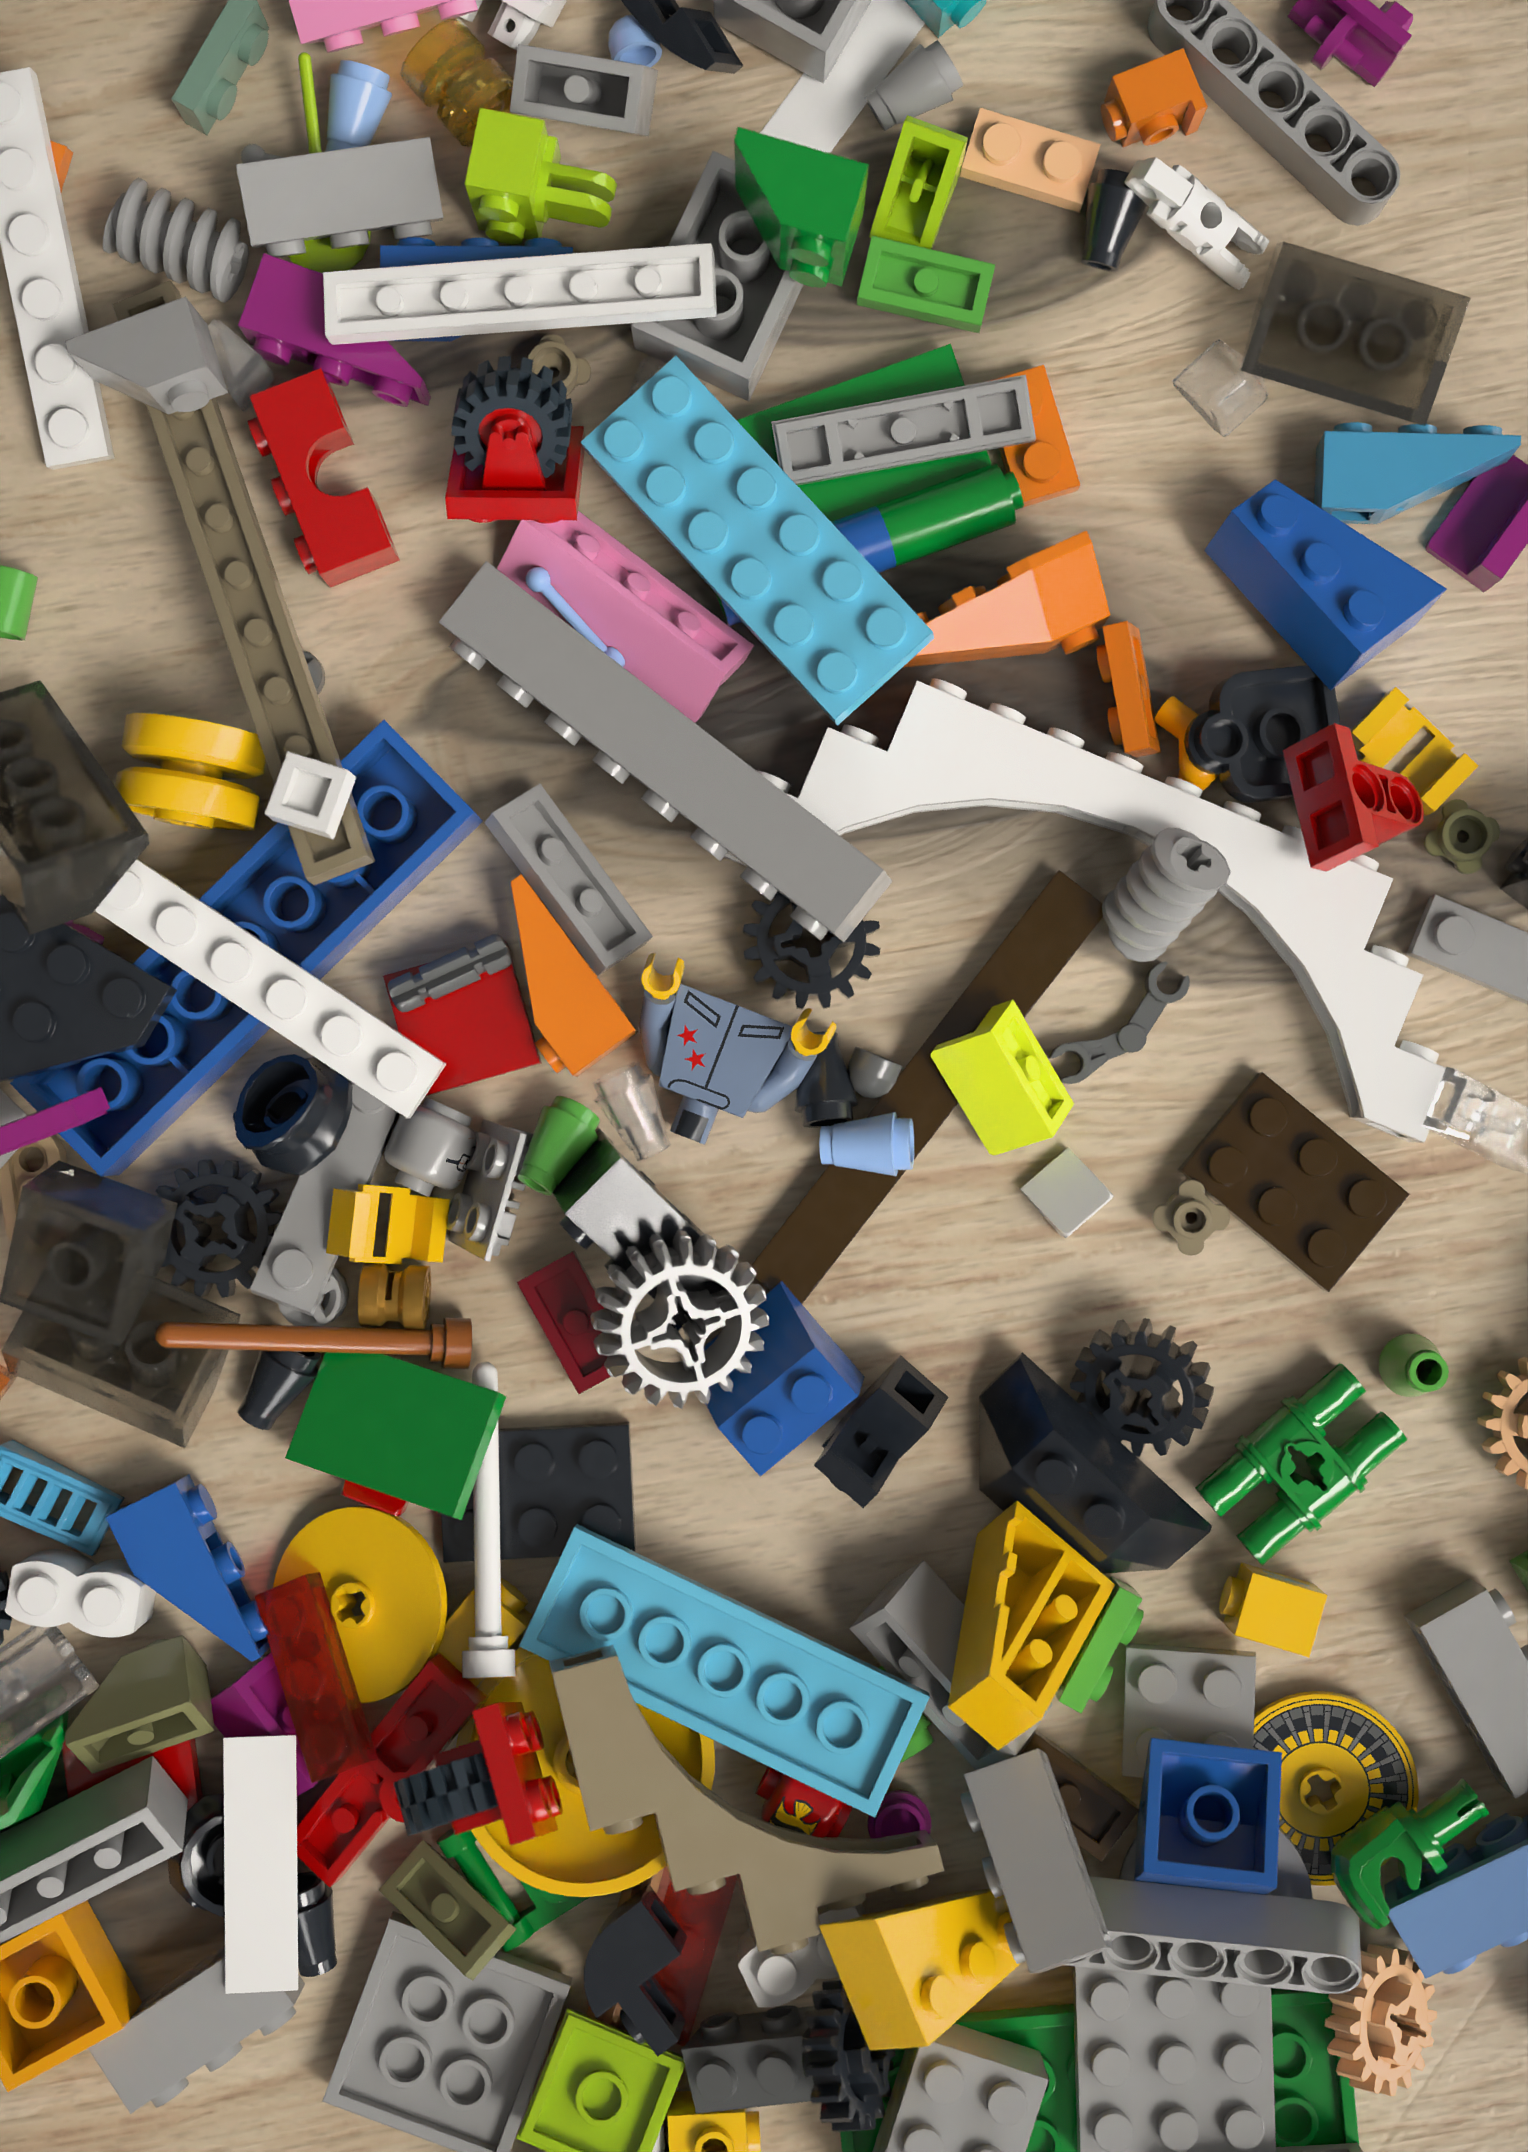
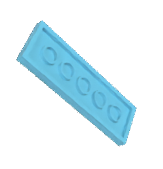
[581,356,934,726]
[519,1524,930,1817]

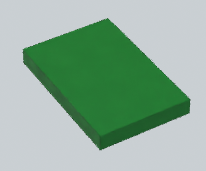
[285,1352,507,1520]

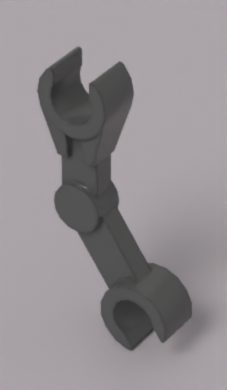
[1049,961,1190,1085]

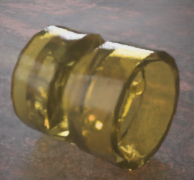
[400,18,514,147]

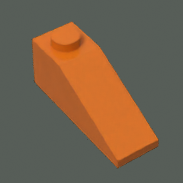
[511,874,638,1077]

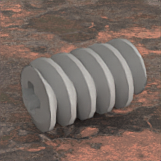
[103,177,249,303]
[1102,828,1231,962]

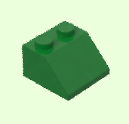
[734,127,869,288]

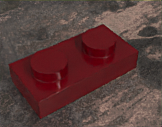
[517,1250,611,1395]

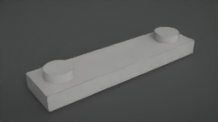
[771,374,1036,486]
[1406,894,1528,1005]
[250,1077,400,1316]

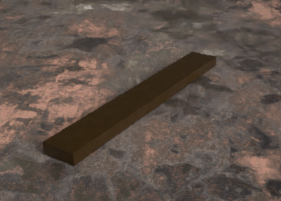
[751,870,1103,1304]

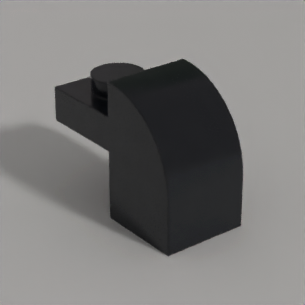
[814,1355,949,1508]
[584,1884,688,2057]

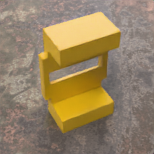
[1351,687,1478,816]
[326,1184,450,1264]

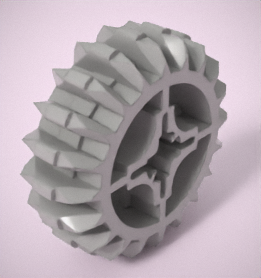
[591,1230,769,1409]

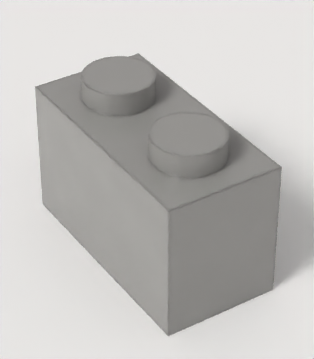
[510,44,658,136]

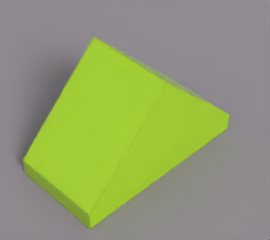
[869,115,968,249]

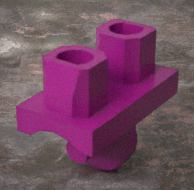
[1287,0,1413,87]

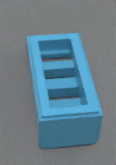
[0,1440,124,1556]

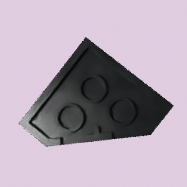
[0,889,177,1082]

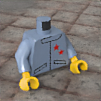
[639,953,837,1145]

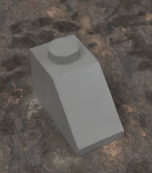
[65,296,228,415]

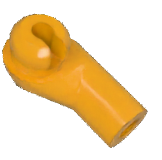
[1154,696,1218,791]

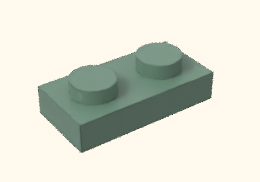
[171,0,269,135]

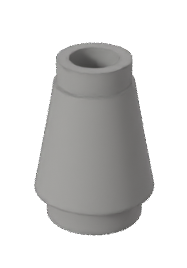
[865,40,963,131]

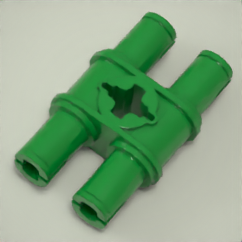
[1195,1363,1408,1566]

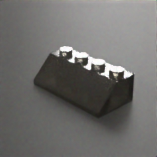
[0,680,149,935]

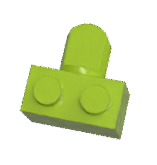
[465,108,617,245]

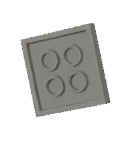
[322,1911,573,2152]
[1072,1966,1276,2152]

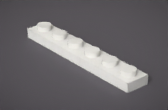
[0,67,115,470]
[323,243,717,345]
[79,845,446,1118]

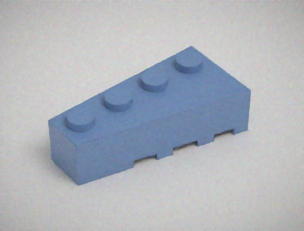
[1384,1813,1528,1979]

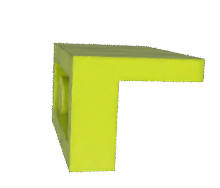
[931,999,1074,1155]

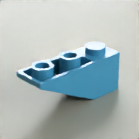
[1314,422,1521,524]

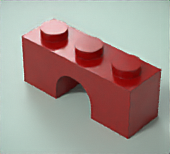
[247,368,400,588]

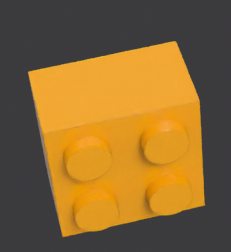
[0,1900,142,2092]

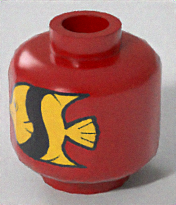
[755,1766,853,1838]

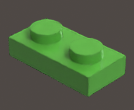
[857,236,996,333]
[1055,1576,1144,1714]

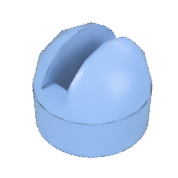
[608,15,662,67]

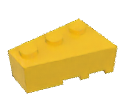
[947,1501,1115,1750]
[819,1889,1021,2050]

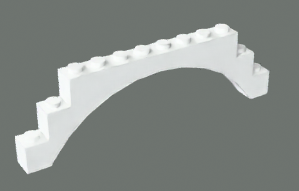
[725,679,1454,1143]

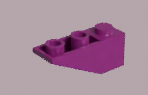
[238,253,431,407]

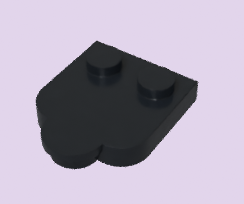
[1184,665,1341,803]

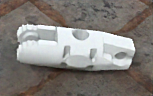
[1125,157,1270,291]

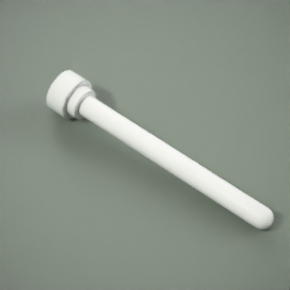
[462,1362,515,1678]

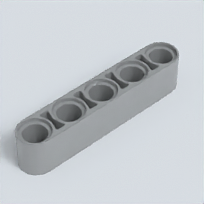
[1147,0,1400,226]
[1065,1876,1362,1994]

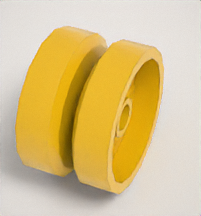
[112,713,266,831]

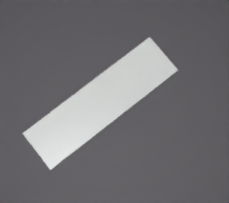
[760,0,925,153]
[223,1735,298,1994]

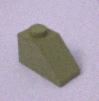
[65,1635,215,1774]

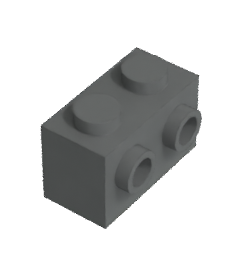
[681,2005,815,2114]

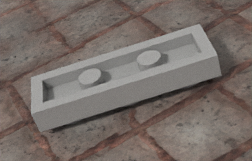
[484,784,653,976]

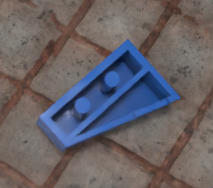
[1204,479,1447,691]

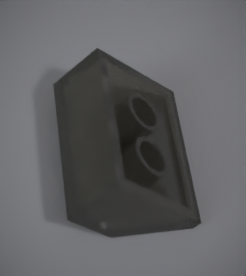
[1240,241,1471,426]
[1,1238,241,1448]

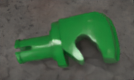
[1331,1778,1490,1930]

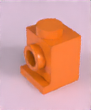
[1101,48,1208,147]

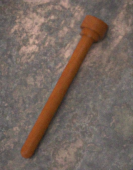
[155,1317,472,1369]

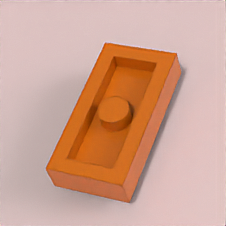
[990,365,1080,507]
[1097,621,1161,758]

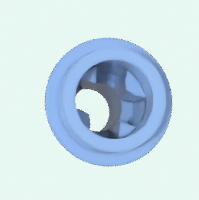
[325,60,392,152]
[819,1112,914,1176]

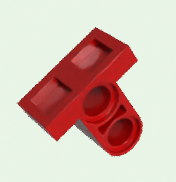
[1283,723,1424,872]

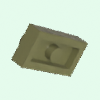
[379,1840,517,1980]

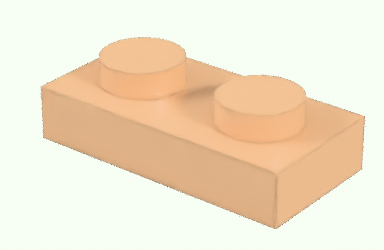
[960,108,1101,213]

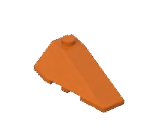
[902,530,1110,668]

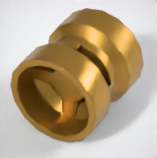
[358,1263,431,1329]

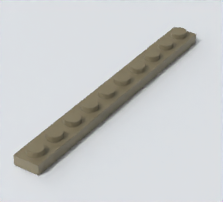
[112,280,375,886]

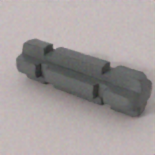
[387,934,512,1012]

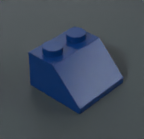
[704,1281,865,1477]
[1134,1738,1282,1894]

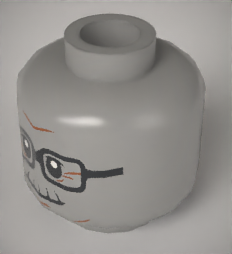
[384,1097,477,1197]

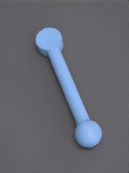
[526,567,625,667]

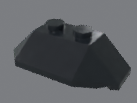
[979,1352,1212,1574]

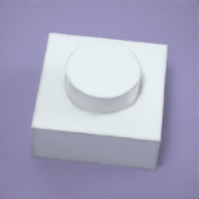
[265,751,356,839]

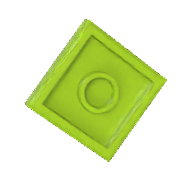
[516,2007,685,2152]

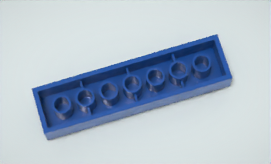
[10,720,483,1177]

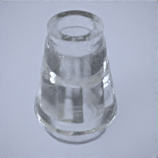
[593,1061,671,1161]

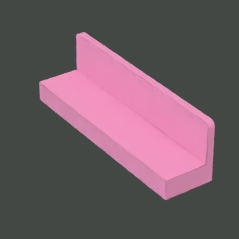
[497,511,754,723]

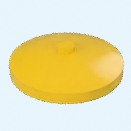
[456,1647,715,1897]

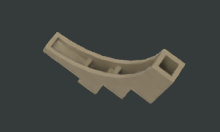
[549,1645,944,1955]

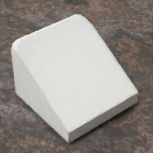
[1020,1147,1114,1238]

